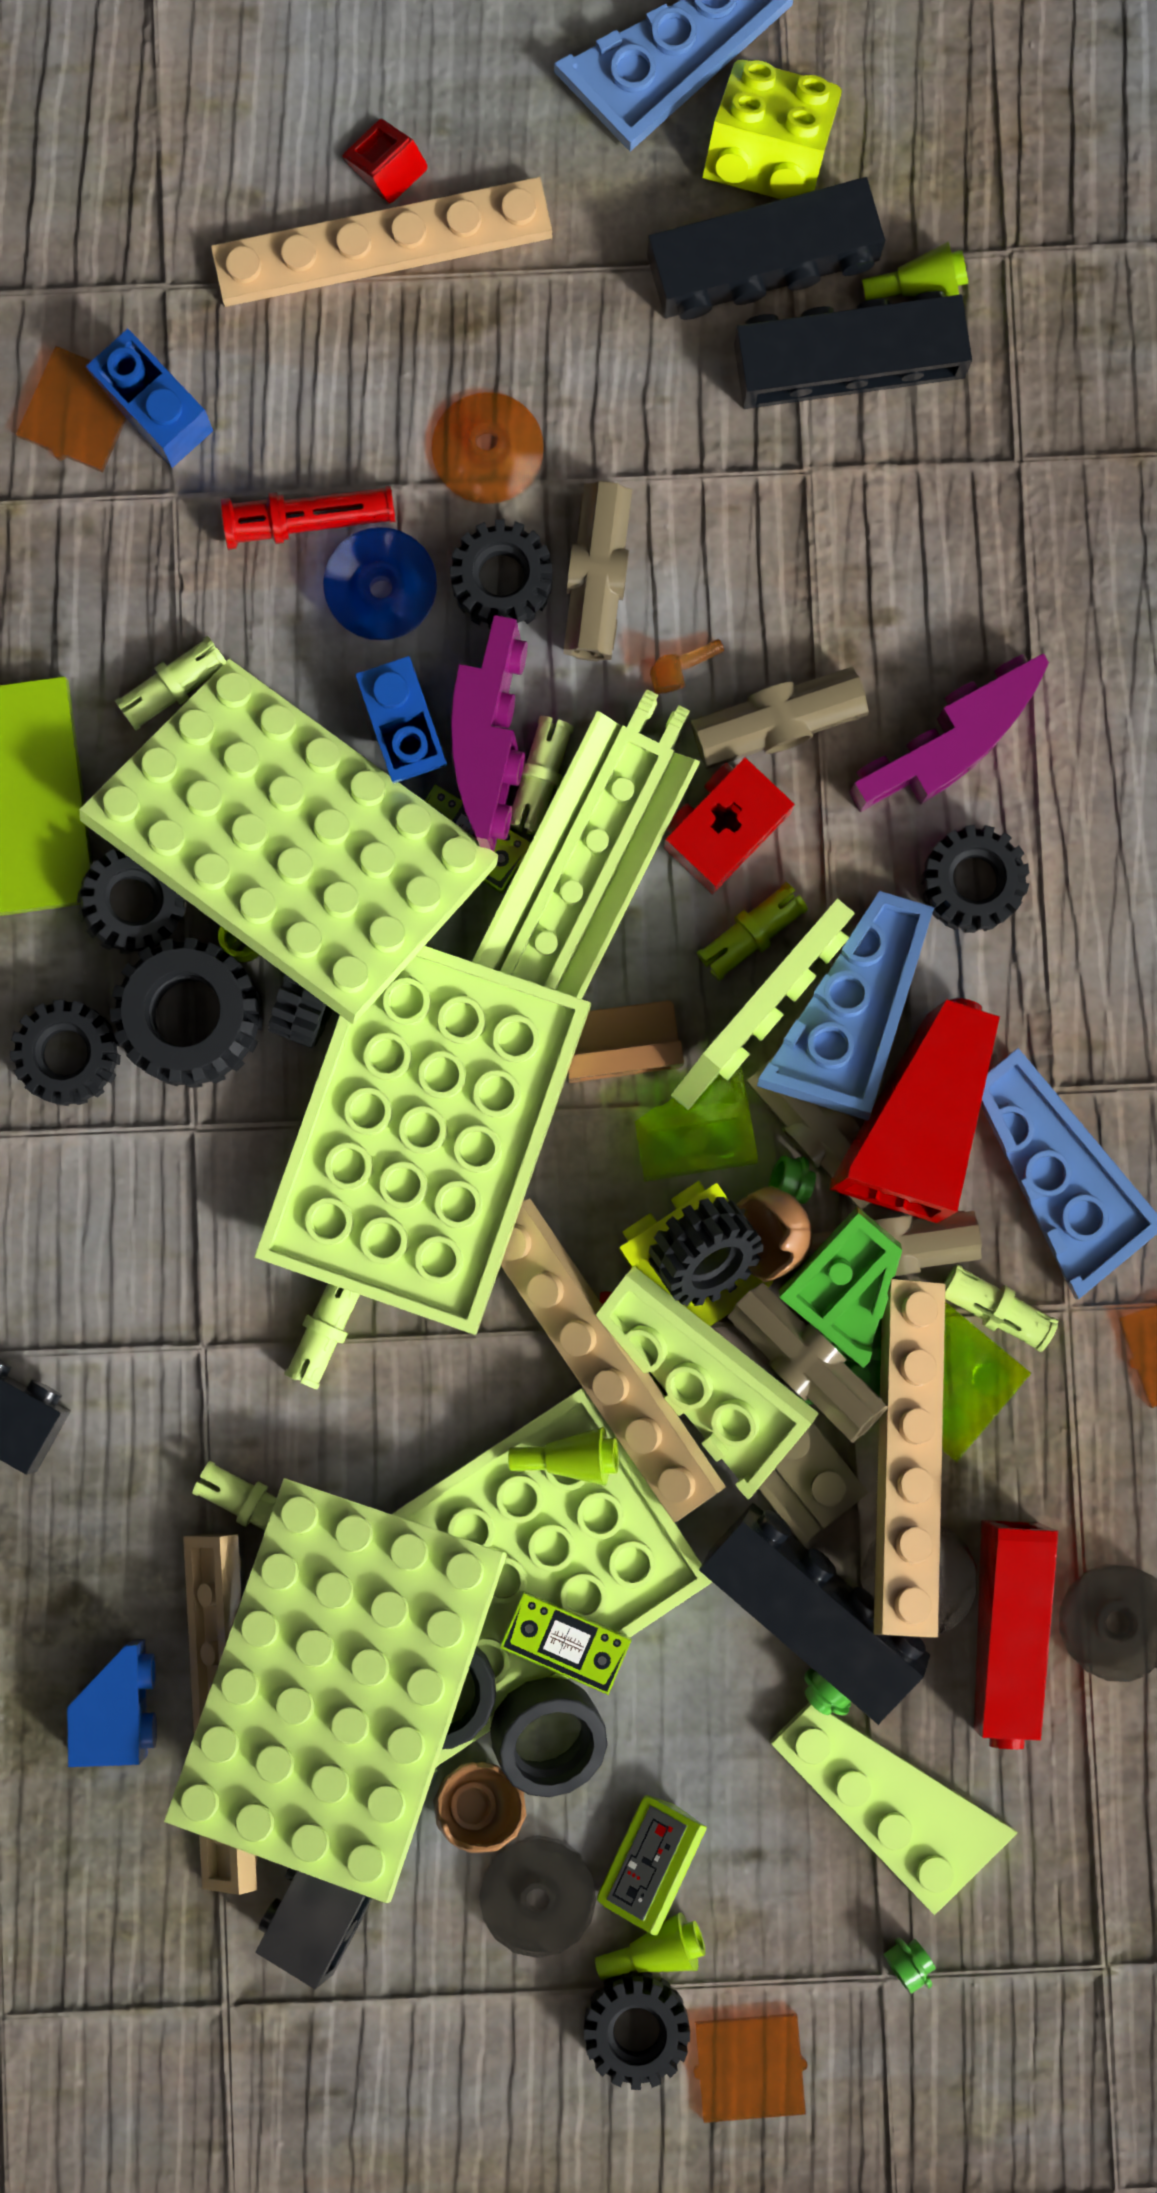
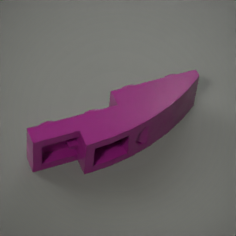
[451,615,528,851]
[849,653,1049,812]

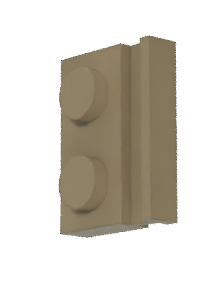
[758,1423,869,1545]

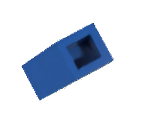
[86,328,213,468]
[355,656,447,784]
[67,1639,157,1767]

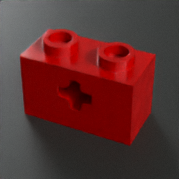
[664,757,795,895]

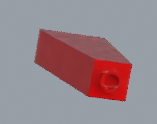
[829,998,1000,1223]
[974,1520,1058,1750]

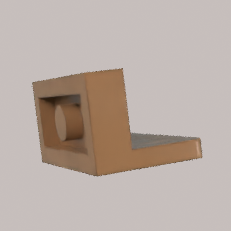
[568,1000,684,1083]

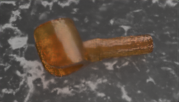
[650,639,724,694]

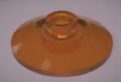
[431,392,544,504]

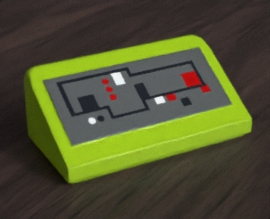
[597,1795,707,1936]

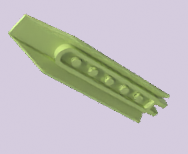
[472,689,700,999]

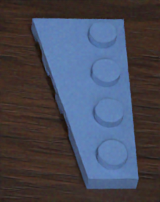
[554,0,793,152]
[757,891,934,1120]
[981,1048,1157,1299]

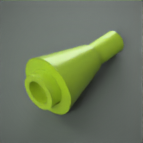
[862,241,969,301]
[508,1427,619,1486]
[595,1912,705,1980]

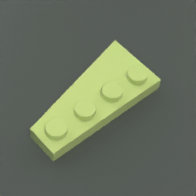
[671,898,855,1110]
[596,1266,819,1500]
[770,1702,1018,1915]

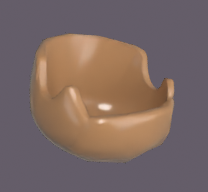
[737,1186,812,1282]
[433,1762,526,1853]

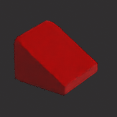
[342,118,428,204]

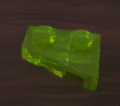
[635,1065,758,1182]
[942,1302,1032,1463]

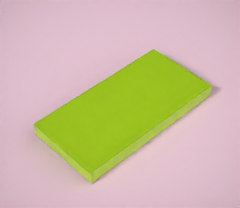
[0,676,93,916]

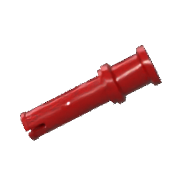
[221,486,395,550]

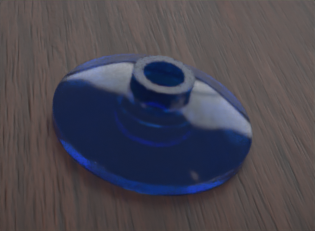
[323,527,437,641]

